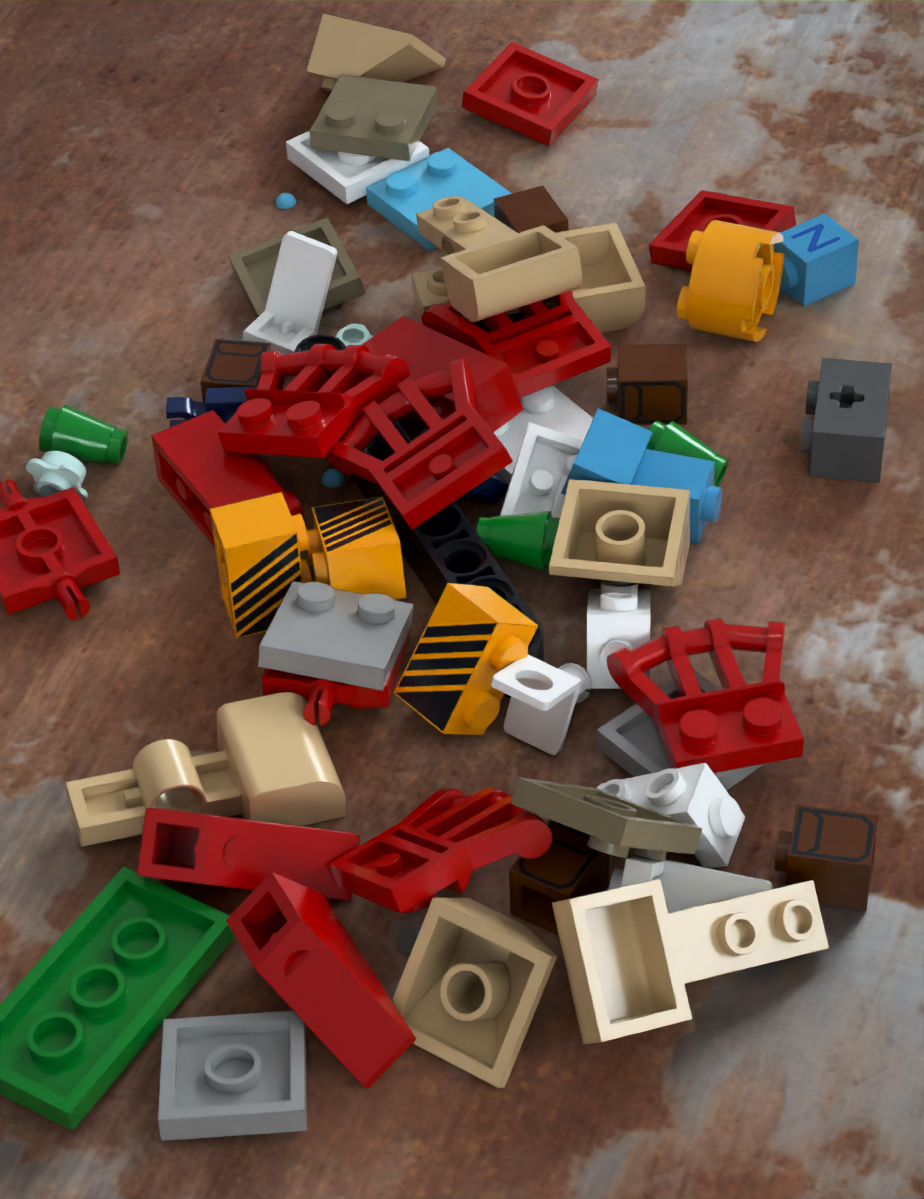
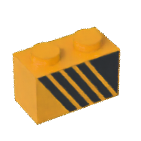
[210,492,312,639]
[306,497,407,600]
[394,583,538,735]

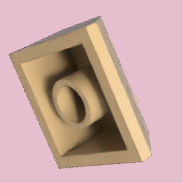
[549,479,690,586]

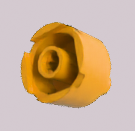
[677,220,784,342]

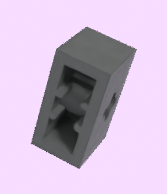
[800,358,892,483]

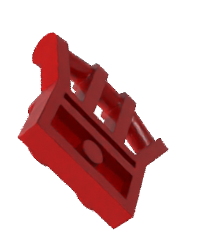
[421,291,611,398]
[218,344,410,458]
[325,357,513,530]
[607,618,804,773]
[328,788,552,914]

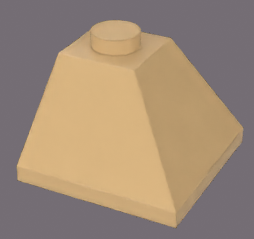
[306,14,446,92]
[392,898,557,1088]

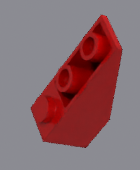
[137,808,361,901]
[226,872,416,1088]

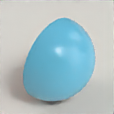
[276,193,296,209]

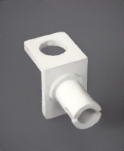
[491,654,592,755]

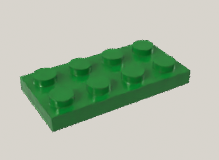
[0,866,235,1131]

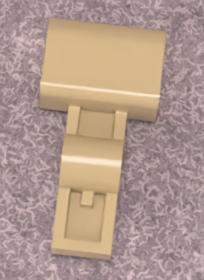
[416,196,583,322]
[411,223,645,333]
[65,692,346,847]
[552,879,829,1044]

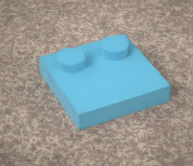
[366,148,512,251]

